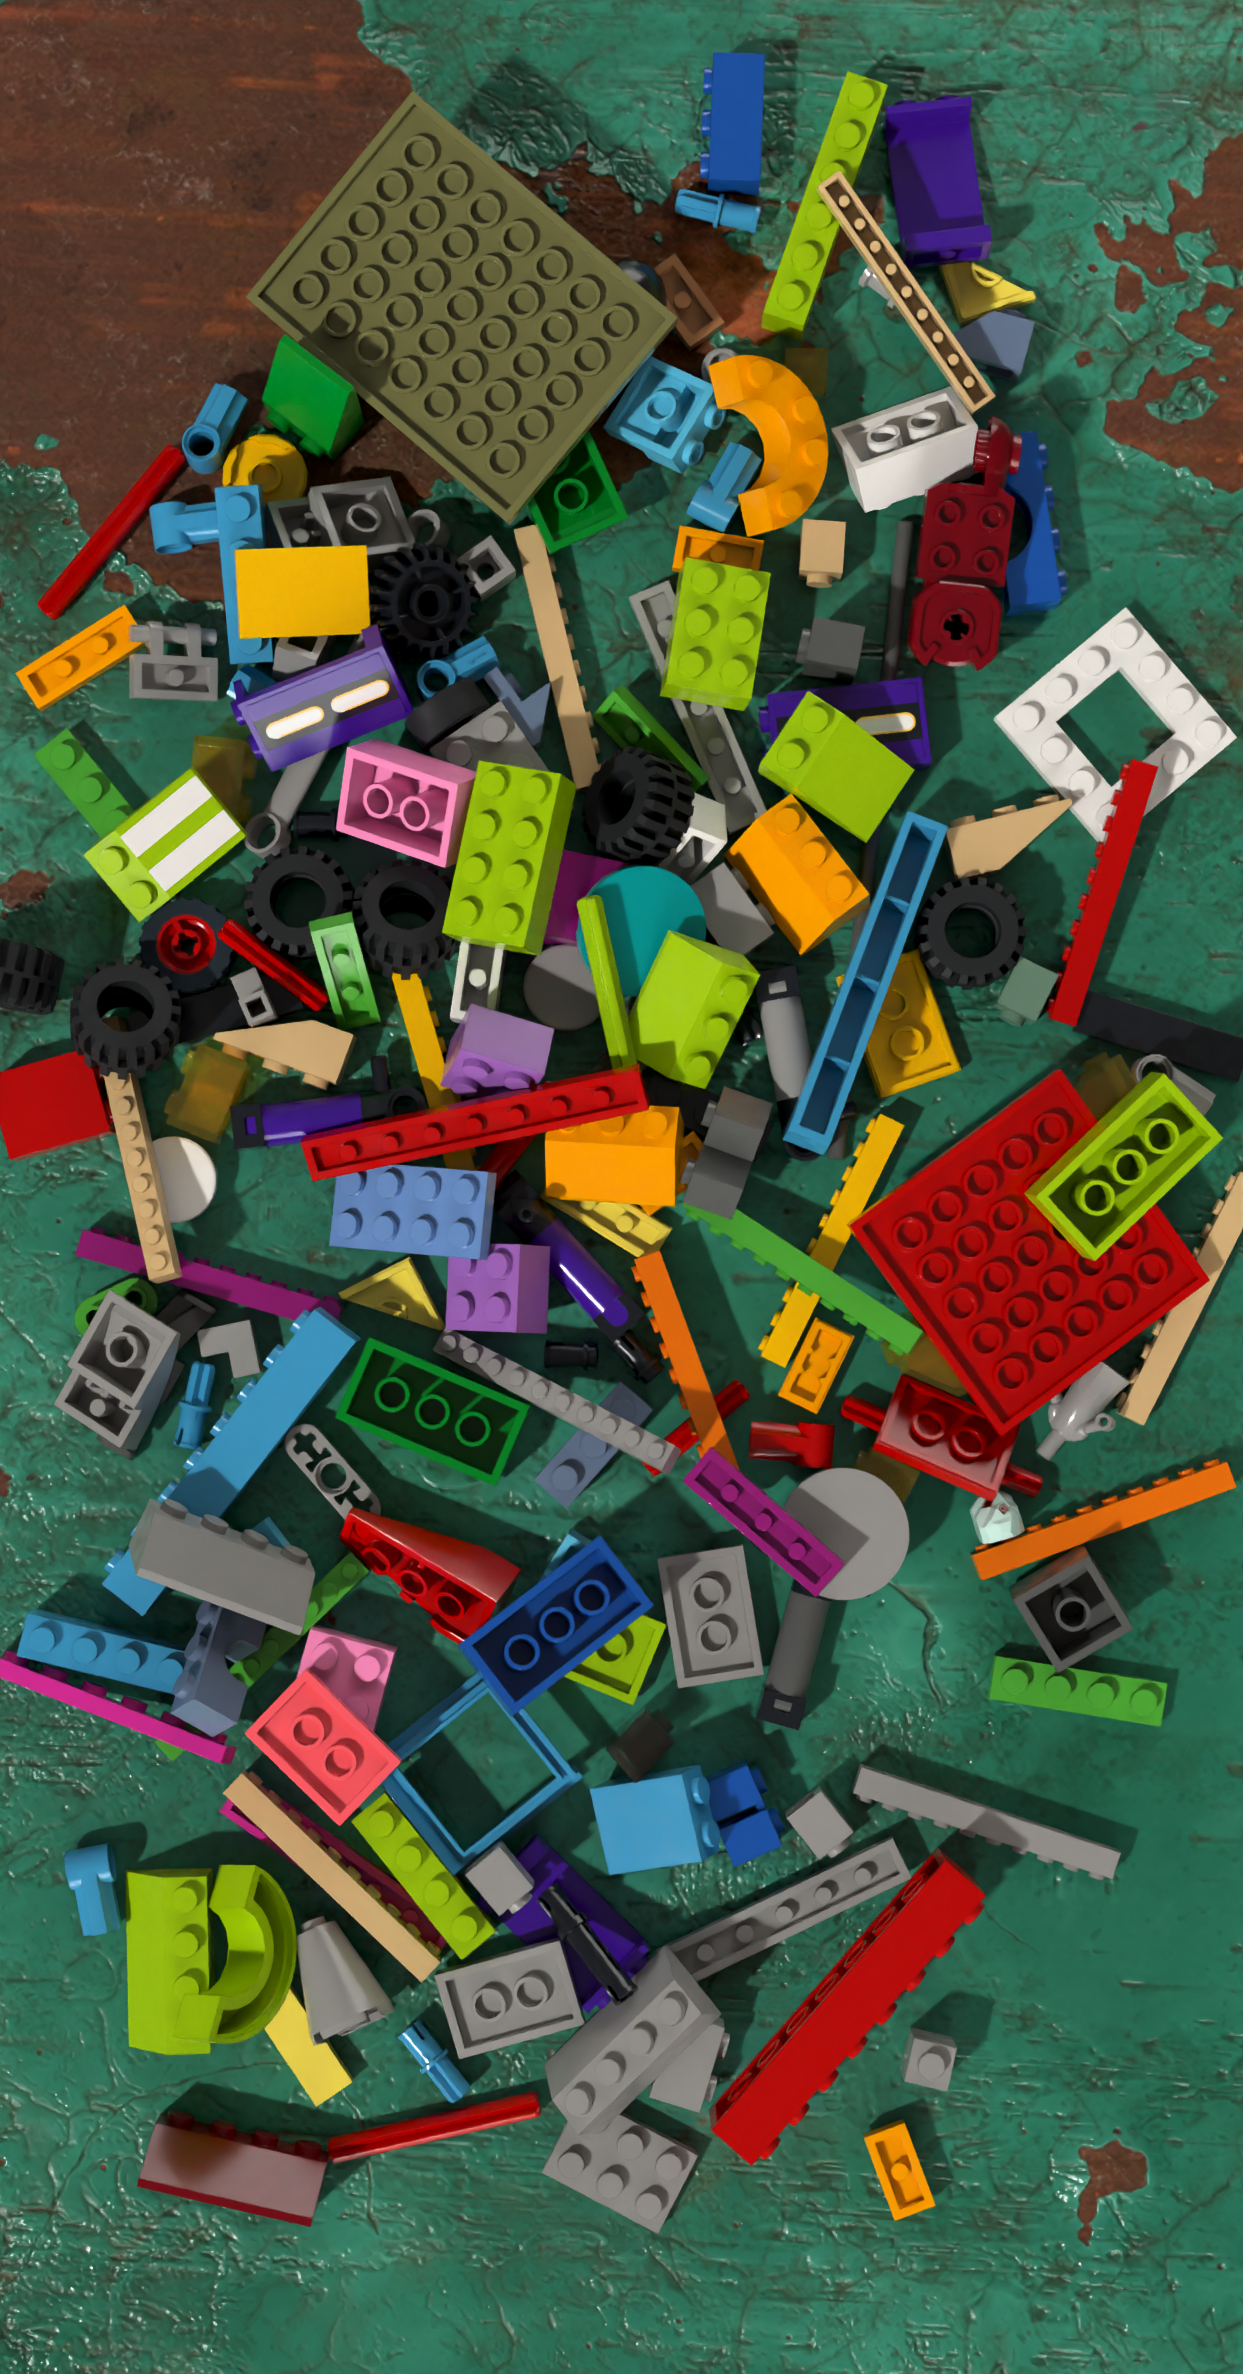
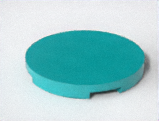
[576,865,706,996]

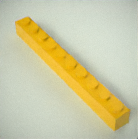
[392,928,480,1171]
[758,1114,904,1368]

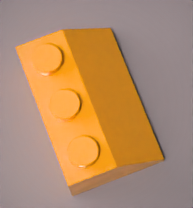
[724,793,870,957]
[545,1105,684,1207]

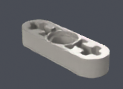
[285,1423,382,1520]

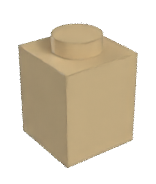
[797,519,846,588]

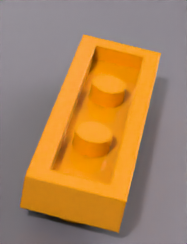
[15,604,146,712]

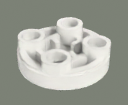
[153,1136,218,1223]

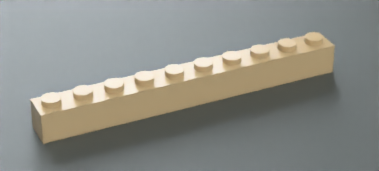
[817,170,996,415]
[514,525,601,793]
[102,1015,183,1284]
[1115,1172,1243,1426]
[223,1770,442,1983]

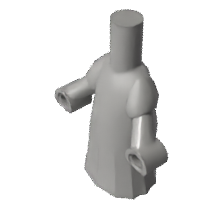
[1036,1360,1131,1461]

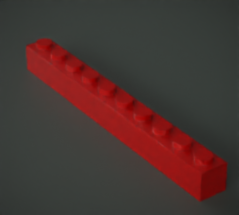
[1044,759,1158,1027]

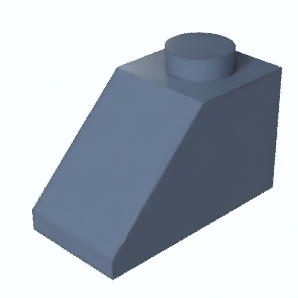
[953,309,1035,383]

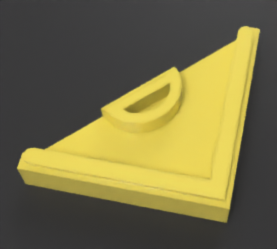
[939,262,1036,327]
[339,1257,445,1331]

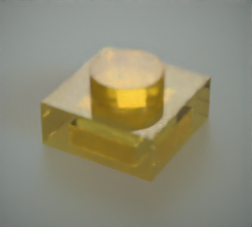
[784,347,828,396]

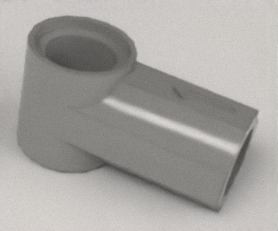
[1128,1054,1216,1116]

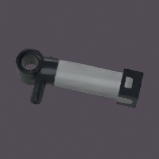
[755,965,858,1163]

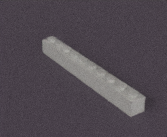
[433,1328,681,1475]
[851,1764,1121,1881]

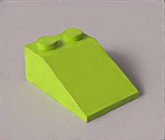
[758,691,914,843]

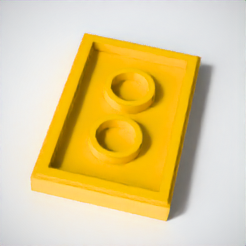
[234,545,370,639]
[835,949,961,1099]

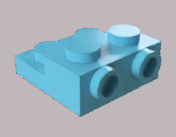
[603,356,726,474]

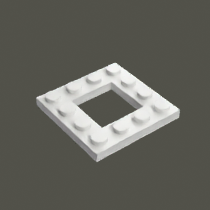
[993,607,1237,842]

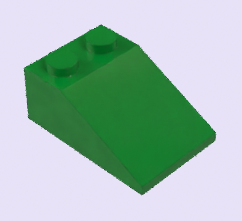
[262,334,365,463]
[526,430,629,555]

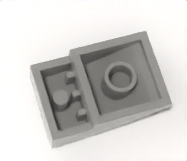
[265,477,416,573]
[54,1290,181,1450]

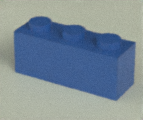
[700,52,765,195]

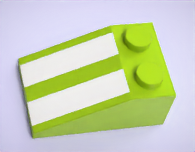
[83,766,248,923]

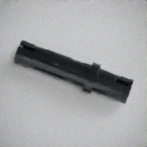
[536,1883,638,2006]

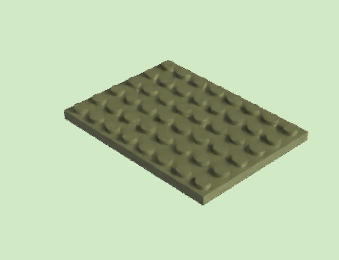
[246,91,679,525]

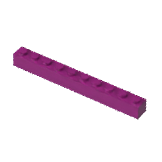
[75,1226,344,1321]

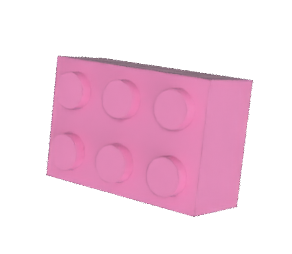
[336,738,476,868]
[296,1624,398,1733]

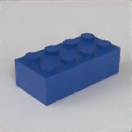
[458,1535,654,1717]

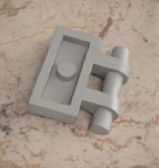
[128,621,218,702]

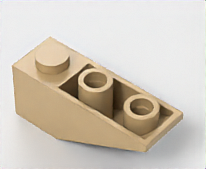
[943,794,1073,882]
[214,1020,357,1090]

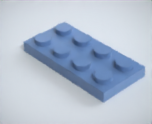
[329,1164,497,1261]

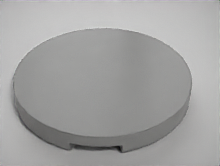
[783,1467,909,1600]

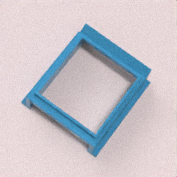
[381,1673,583,1876]

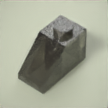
[606,1705,675,1784]

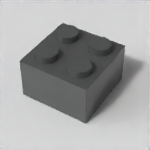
[1009,1544,1134,1673]

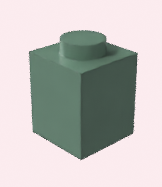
[992,956,1059,1028]

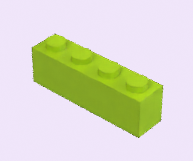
[351,1793,500,1960]

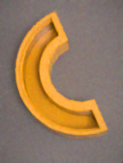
[708,355,828,537]

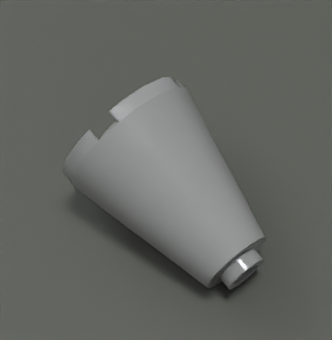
[296,1916,395,2046]

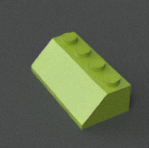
[125,1868,216,2055]

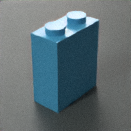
[590,1765,720,1875]

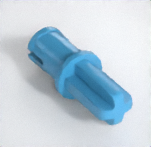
[675,189,761,234]
[173,1361,215,1449]
[398,2019,470,2103]

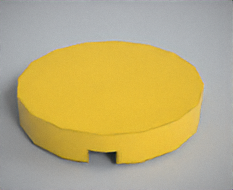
[223,434,308,506]

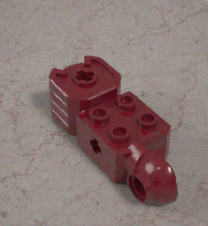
[907,414,1022,671]

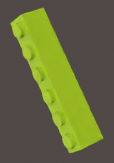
[761,71,888,341]

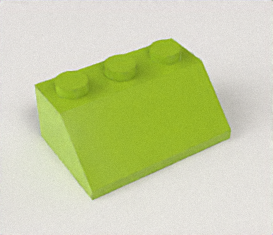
[627,930,760,1089]

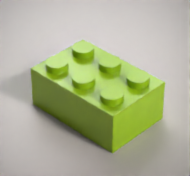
[660,557,771,711]

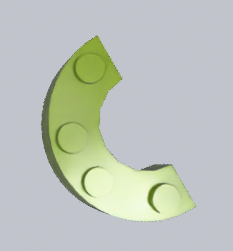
[172,1865,297,2044]

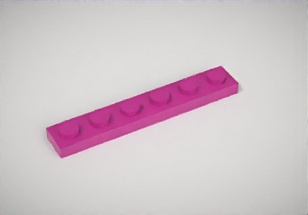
[0,1650,237,1764]

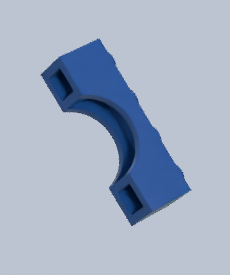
[1001,430,1067,616]

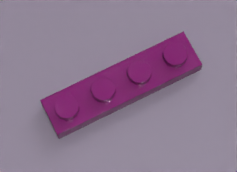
[682,1447,846,1597]

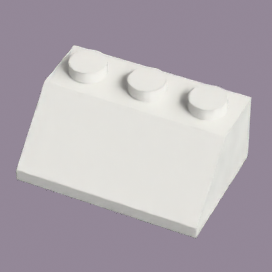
[831,386,978,513]

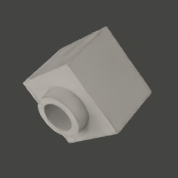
[456,535,516,603]

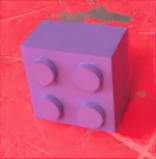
[440,1004,554,1097]
[445,1244,550,1334]

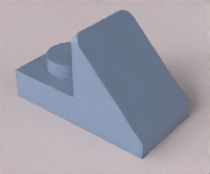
[483,667,552,752]

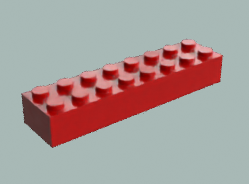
[709,1847,986,2166]

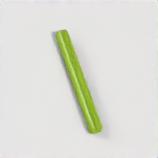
[577,895,637,1069]

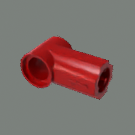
[748,1421,836,1469]

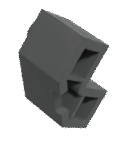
[680,1086,773,1220]

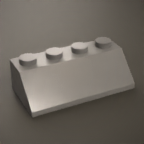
[128,1499,315,1636]
[544,1946,721,2135]

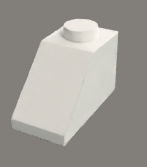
[649,793,727,886]

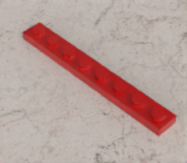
[300,1064,650,1182]

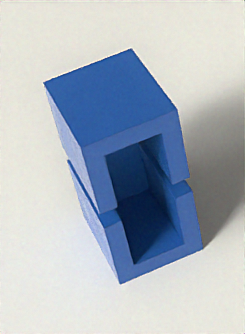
[705,1759,786,1867]

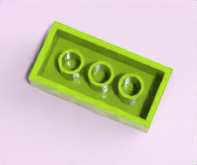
[442,760,577,956]
[1024,1072,1223,1261]

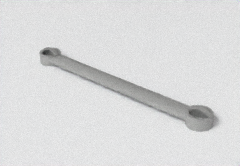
[244,509,450,859]

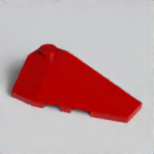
[339,1507,521,1644]

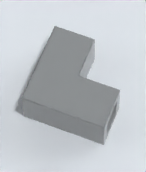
[230,967,279,1028]
[197,1320,263,1378]

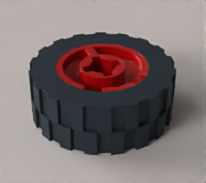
[139,897,237,995]

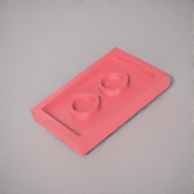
[244,1668,402,1826]

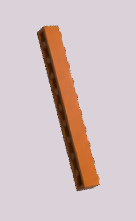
[631,1250,740,1470]
[970,1458,1236,1581]

